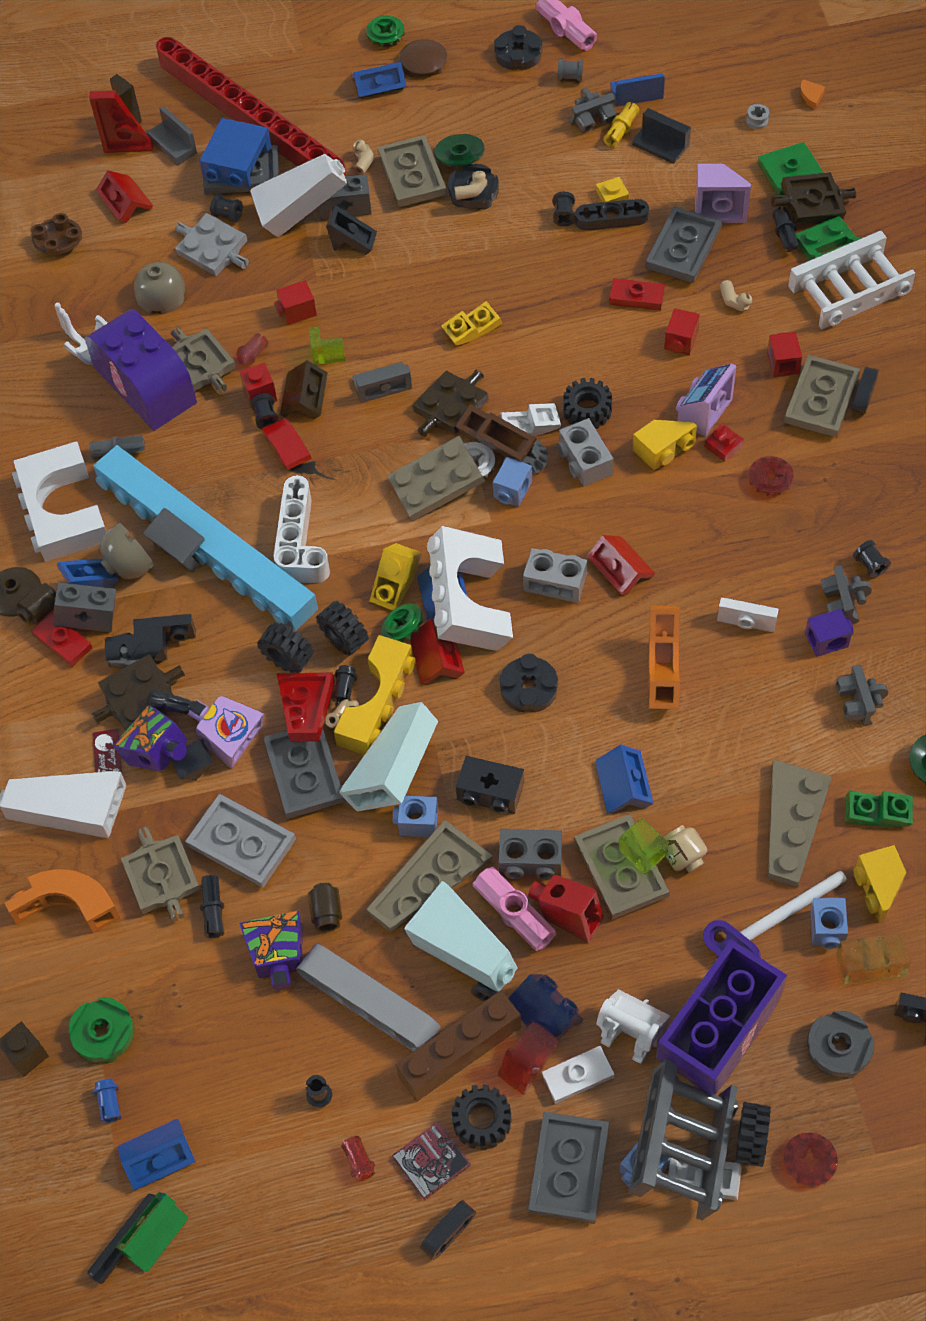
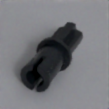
[772,207,799,252]
[200,875,225,938]

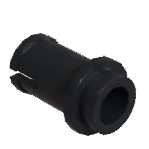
[332,665,357,704]
[306,1075,332,1108]

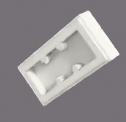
[717,598,779,632]
[541,1046,614,1104]

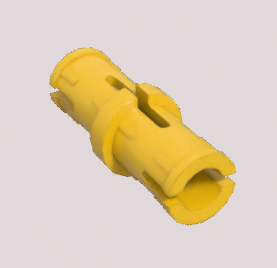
[603,102,640,148]

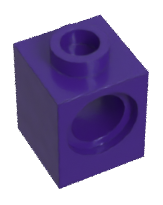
[805,609,854,657]

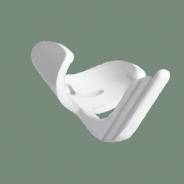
[55,302,107,365]

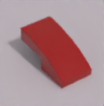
[262,418,312,470]

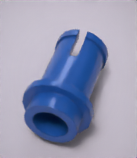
[92,1079,122,1123]

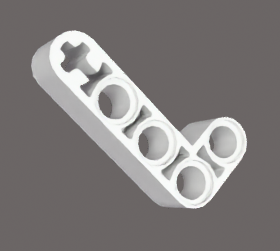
[274,475,330,583]

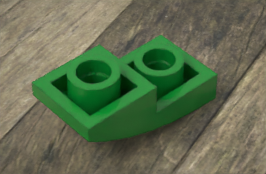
[845,790,913,827]

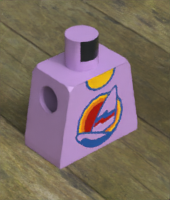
[188,696,264,769]

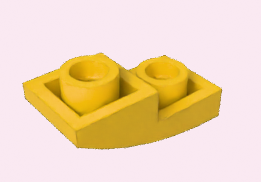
[441,301,503,346]

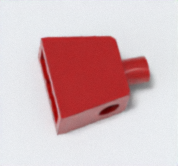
[528,875,604,943]

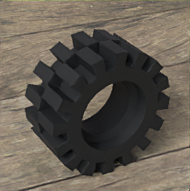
[563,378,612,429]
[316,601,369,656]
[257,622,314,673]
[452,1084,512,1150]
[736,1102,771,1167]

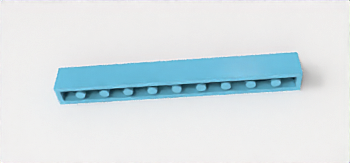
[93,445,318,632]

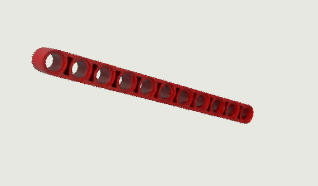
[156,37,346,177]

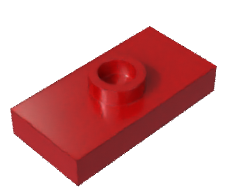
[609,278,665,310]
[31,612,93,667]

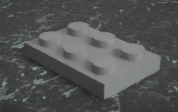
[185,794,296,888]

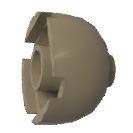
[133,261,186,314]
[100,522,155,579]

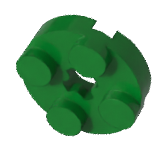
[68,997,135,1064]

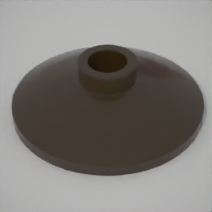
[0,567,42,617]

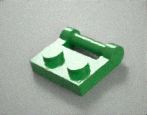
[796,216,861,261]

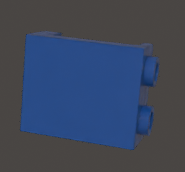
[199,118,271,189]

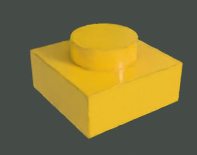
[596,177,629,203]

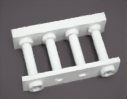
[788,231,915,329]

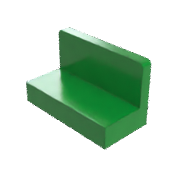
[115,1192,188,1272]

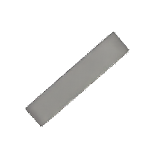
[296,944,441,1052]

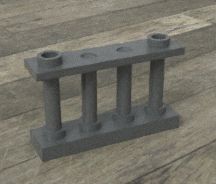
[629,1059,738,1220]

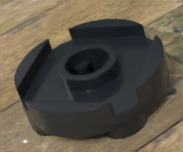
[494,25,542,70]
[448,164,499,210]
[499,653,558,712]

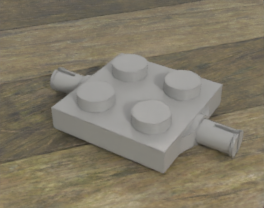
[175,213,249,276]

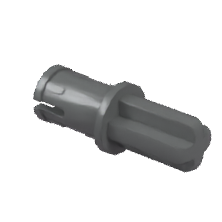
[89,435,145,459]

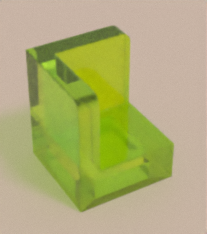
[309,326,345,365]
[619,818,668,874]

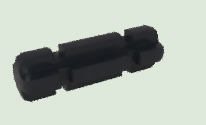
[147,690,204,716]

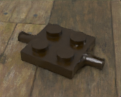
[771,172,856,224]
[412,369,489,437]
[91,654,185,732]

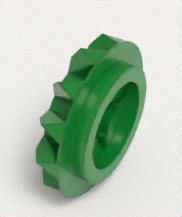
[366,15,404,47]
[381,603,424,642]

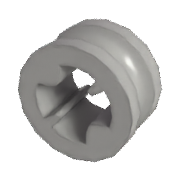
[746,104,770,129]

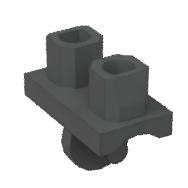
[569,88,616,133]
[821,565,872,624]
[835,665,889,727]

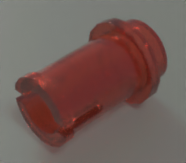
[236,333,268,366]
[341,1136,375,1182]

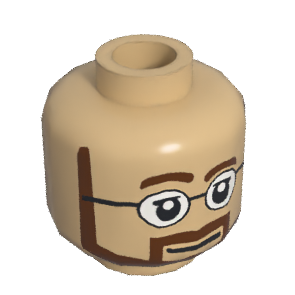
[661,825,707,873]

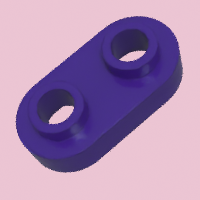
[703,920,761,958]

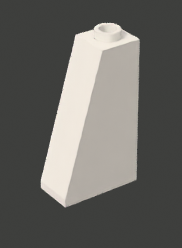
[250,154,347,238]
[0,771,127,839]

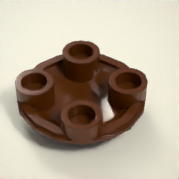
[399,39,447,77]
[31,213,82,255]

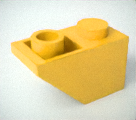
[632,420,697,471]
[369,543,422,610]
[853,845,906,923]

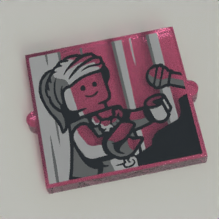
[392,1121,471,1201]

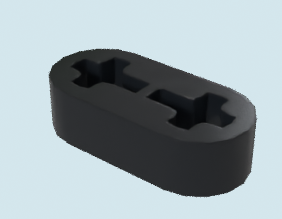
[852,366,879,414]
[420,1200,476,1260]

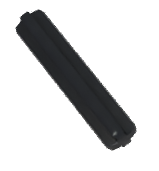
[87,1193,155,1284]

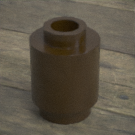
[17,583,56,624]
[308,883,342,931]

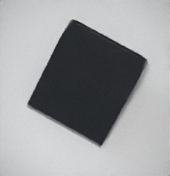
[172,739,213,781]

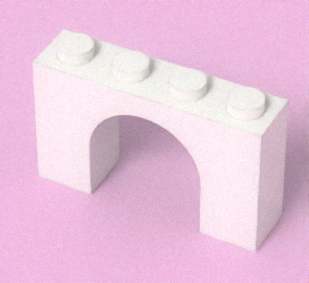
[12,441,107,562]
[427,526,513,651]

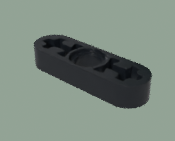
[575,199,649,230]

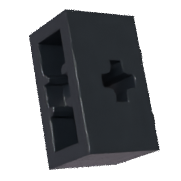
[456,756,524,814]

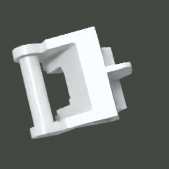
[596,989,670,1064]

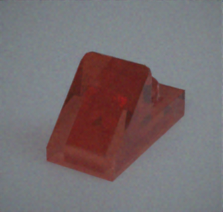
[498,1021,561,1095]

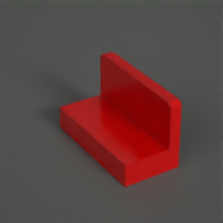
[96,170,153,223]
[587,535,655,595]
[410,618,465,685]

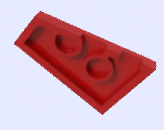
[89,90,153,153]
[276,672,335,742]

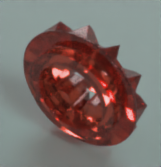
[749,456,794,496]
[783,1132,838,1188]

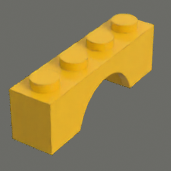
[334,635,415,755]

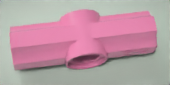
[536,0,597,51]
[473,867,556,951]

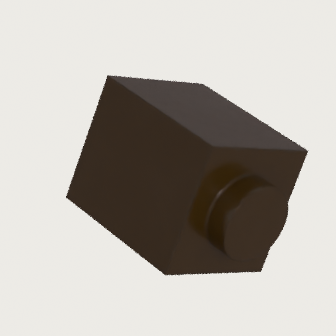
[0,1021,49,1077]

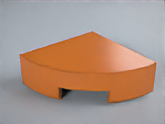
[800,79,826,109]

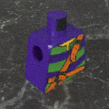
[113,705,187,771]
[240,911,303,990]

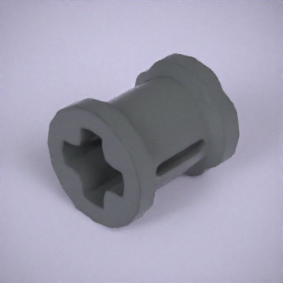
[557,58,583,82]

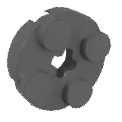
[807,1011,874,1078]

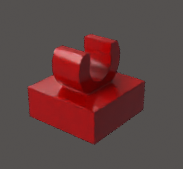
[704,423,744,462]

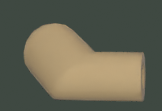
[353,140,374,175]
[454,171,487,200]
[720,280,752,311]
[325,699,359,728]

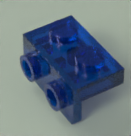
[508,974,583,1048]

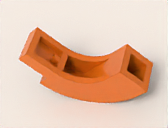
[648,605,680,709]
[4,869,120,933]

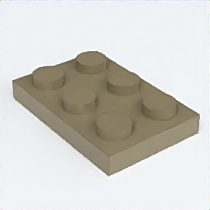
[377,135,447,207]
[784,355,861,438]
[387,436,485,522]
[574,814,669,920]

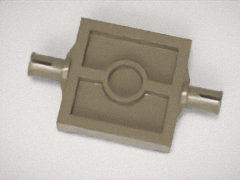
[171,327,236,393]
[121,827,200,921]

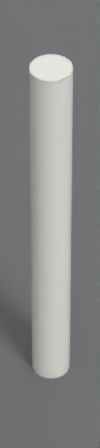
[740,871,847,940]

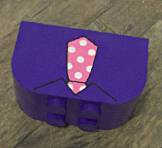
[85,309,197,431]
[656,939,787,1096]

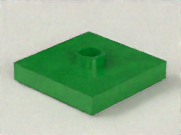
[757,142,824,196]

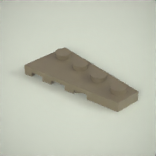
[768,759,832,888]
[366,820,493,932]

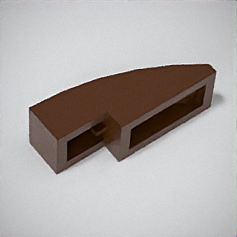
[456,404,537,462]

